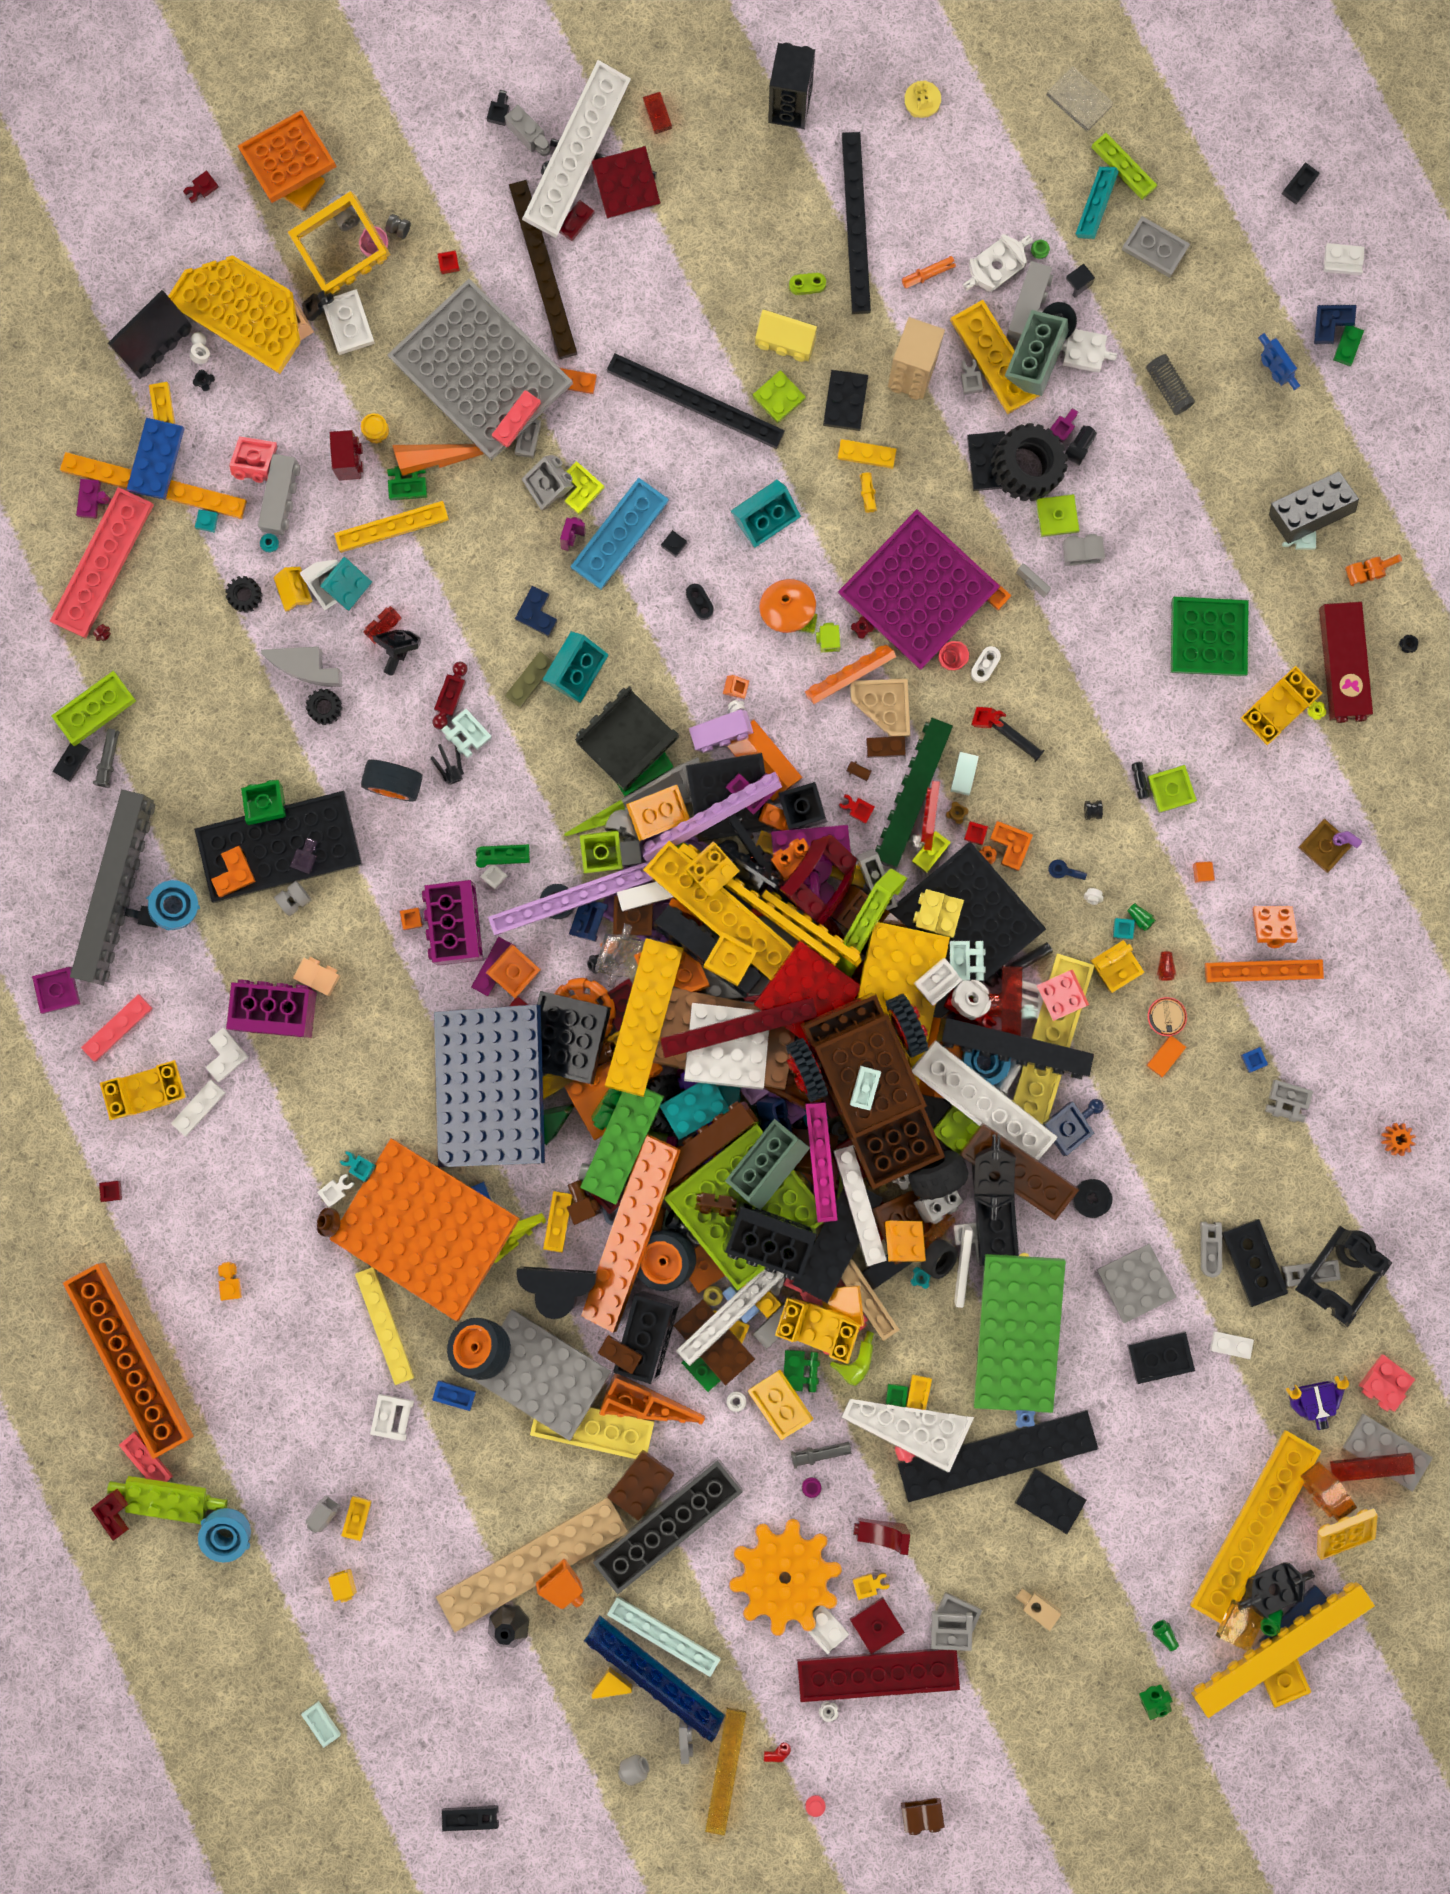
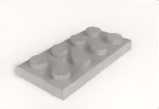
[1343,1414,1433,1492]

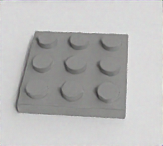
[1096,1244,1177,1323]

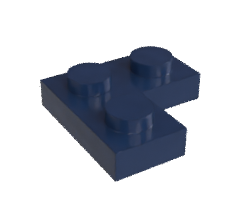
[1314,305,1357,344]
[515,586,558,637]

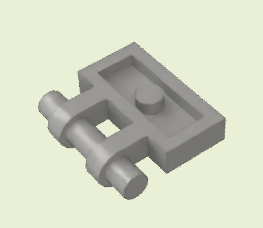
[1265,1080,1313,1123]

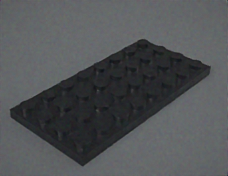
[194,790,363,903]

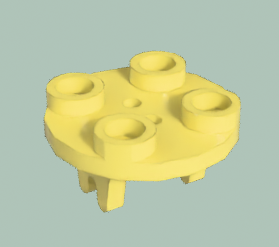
[904,80,941,118]

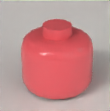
[895,1446,915,1463]

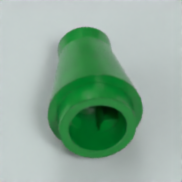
[1127,903,1156,931]
[1260,1609,1283,1636]
[1152,1620,1179,1651]

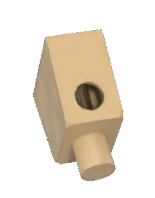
[1016,1588,1061,1631]

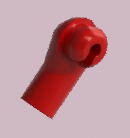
[764,1742,791,1763]

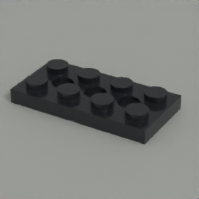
[1222,1219,1288,1307]

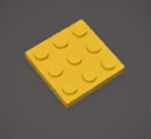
[1317,1508,1378,1561]

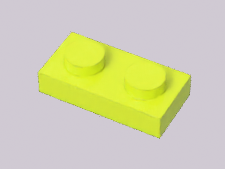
[912,831,951,873]

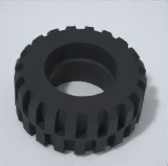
[991,423,1068,501]

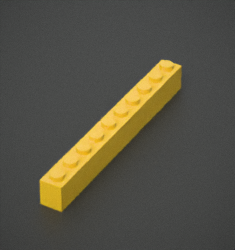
[1191,1582,1375,1718]

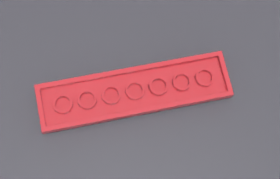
[50,487,154,639]

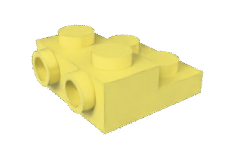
[913,889,964,938]

